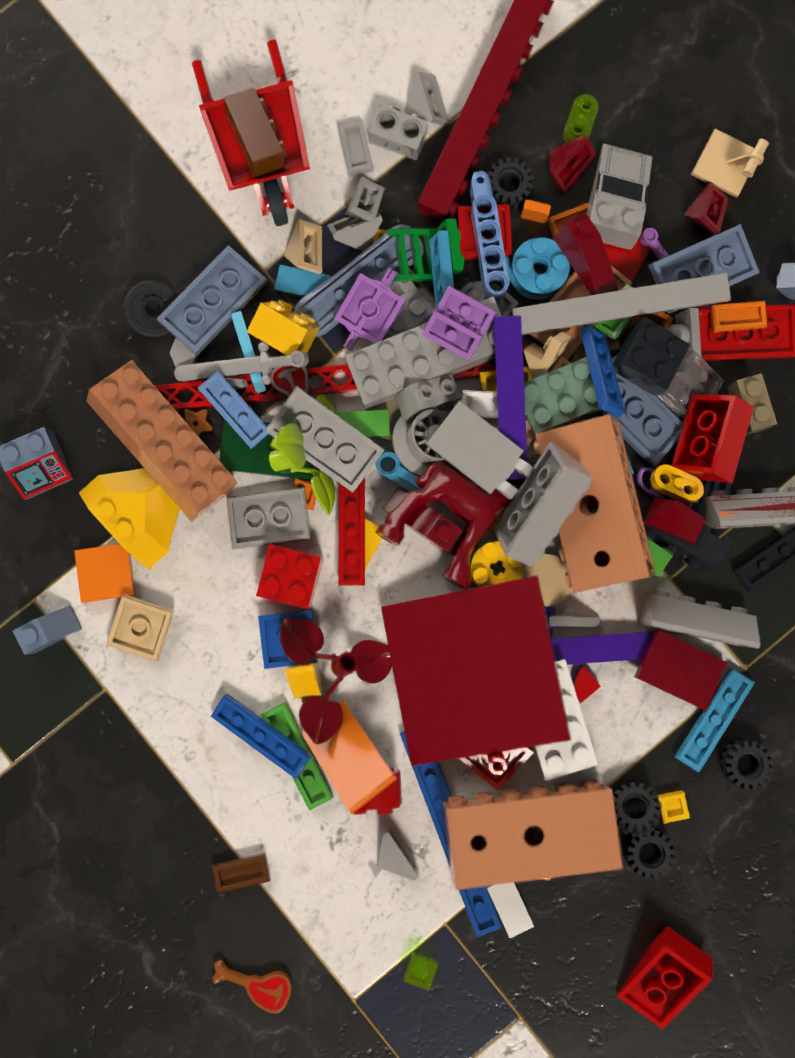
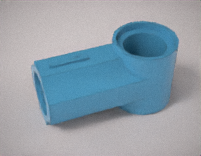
[376,452,421,492]

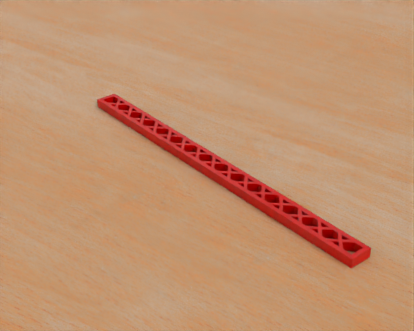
[155,344,531,411]

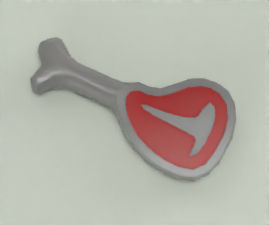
[270,366,309,397]

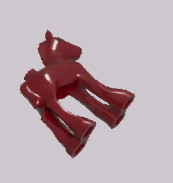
[375,461,526,589]

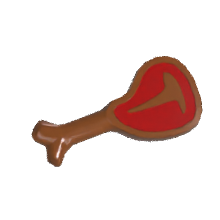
[212,960,292,1013]

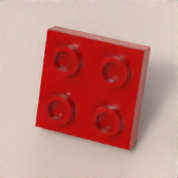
[458,747,534,791]

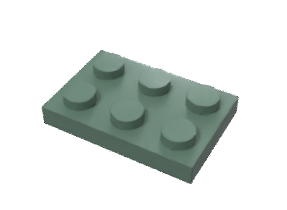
[524,357,602,437]

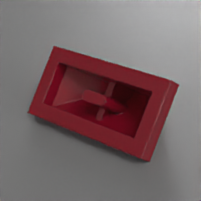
[550,136,597,193]
[684,183,729,235]
[644,498,706,544]

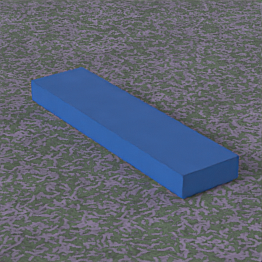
[580,325,625,418]
[210,693,313,779]

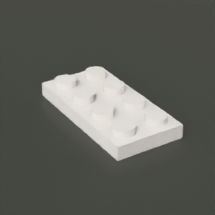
[534,659,598,781]

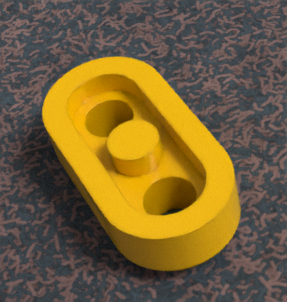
[650,465,704,504]

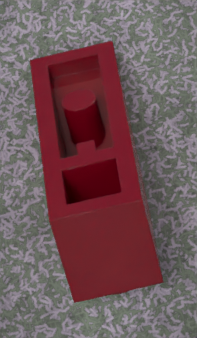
[553,212,618,295]
[382,487,463,554]

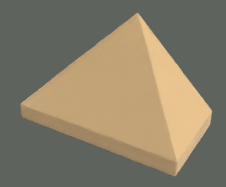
[284,219,322,274]

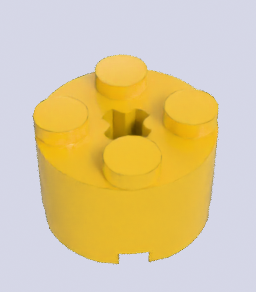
[470,541,525,588]

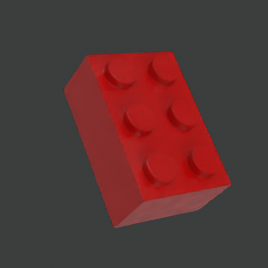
[671,394,754,483]

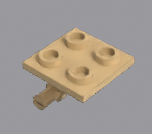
[691,129,769,198]

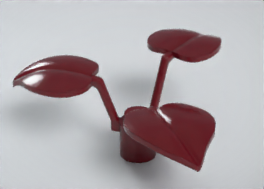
[280,618,392,745]

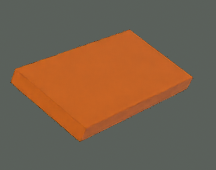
[301,700,396,814]

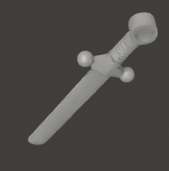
[174,342,309,385]

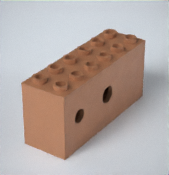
[534,414,656,593]
[443,779,623,890]

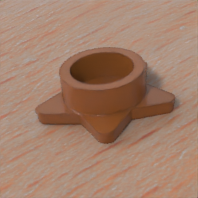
[185,409,213,437]

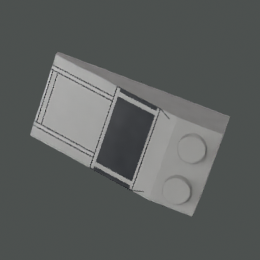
[587,143,652,250]

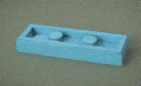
[231,311,266,393]

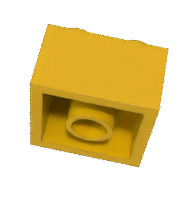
[247,300,321,355]

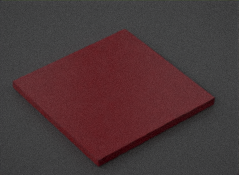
[381,576,572,766]

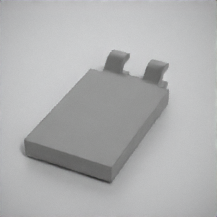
[426,401,535,500]

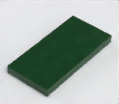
[219,419,319,480]

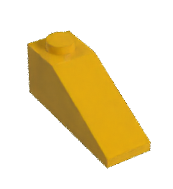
[285,662,323,703]

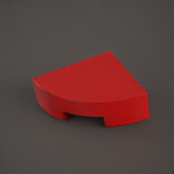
[574,665,601,703]

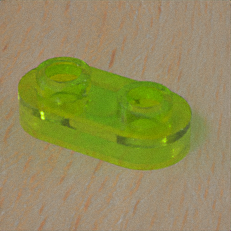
[564,94,599,143]

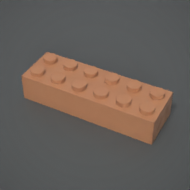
[86,360,238,522]

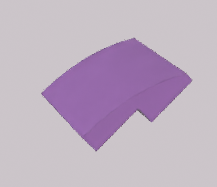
[422,286,497,361]

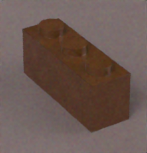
[224,88,287,178]

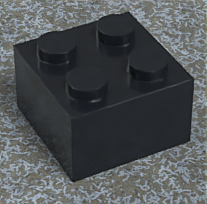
[613,317,690,395]

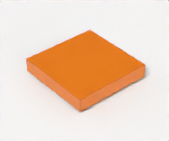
[74,544,136,603]

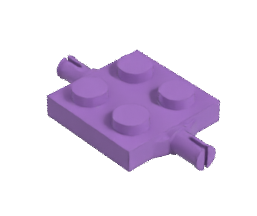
[334,268,406,352]

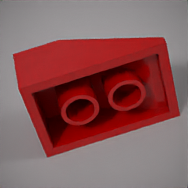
[617,926,713,1030]

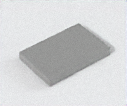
[226,487,311,550]

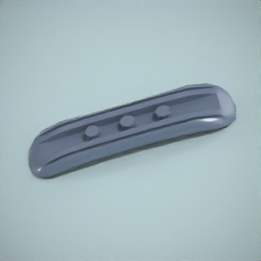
[294,224,424,337]

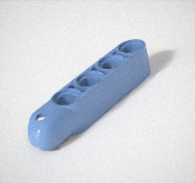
[470,171,509,301]

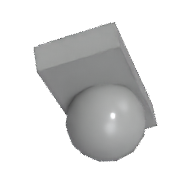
[667,308,702,366]

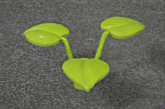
[269,394,337,516]

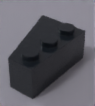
[642,498,734,571]

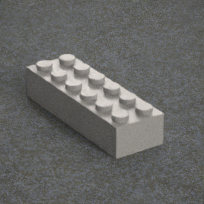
[345,296,501,410]

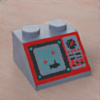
[0,427,74,500]

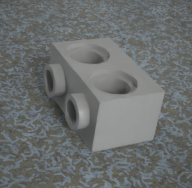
[369,104,428,160]
[395,374,462,421]

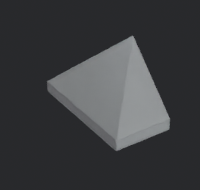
[405,72,449,126]
[345,177,384,223]
[327,212,382,252]
[377,827,419,881]

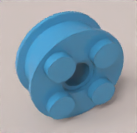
[510,238,570,301]

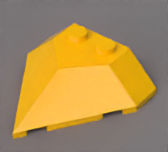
[79,468,180,570]

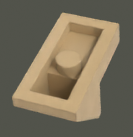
[524,331,571,379]

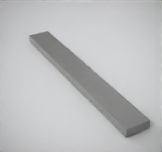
[512,273,731,335]

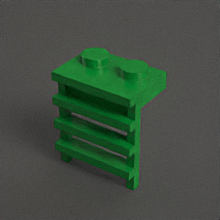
[387,219,464,283]

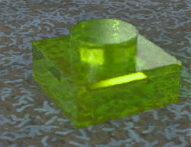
[403,952,438,991]

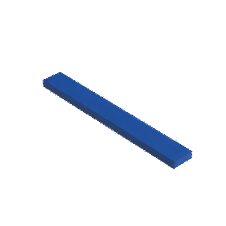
[400,731,502,937]

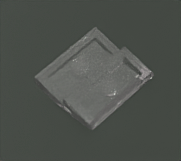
[657,350,724,421]

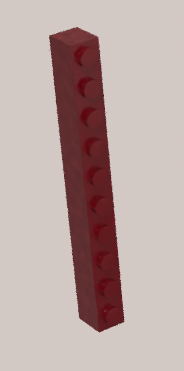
[417,0,555,223]

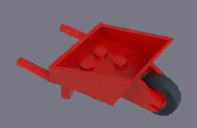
[192,40,310,226]

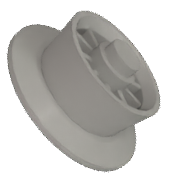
[392,409,454,476]

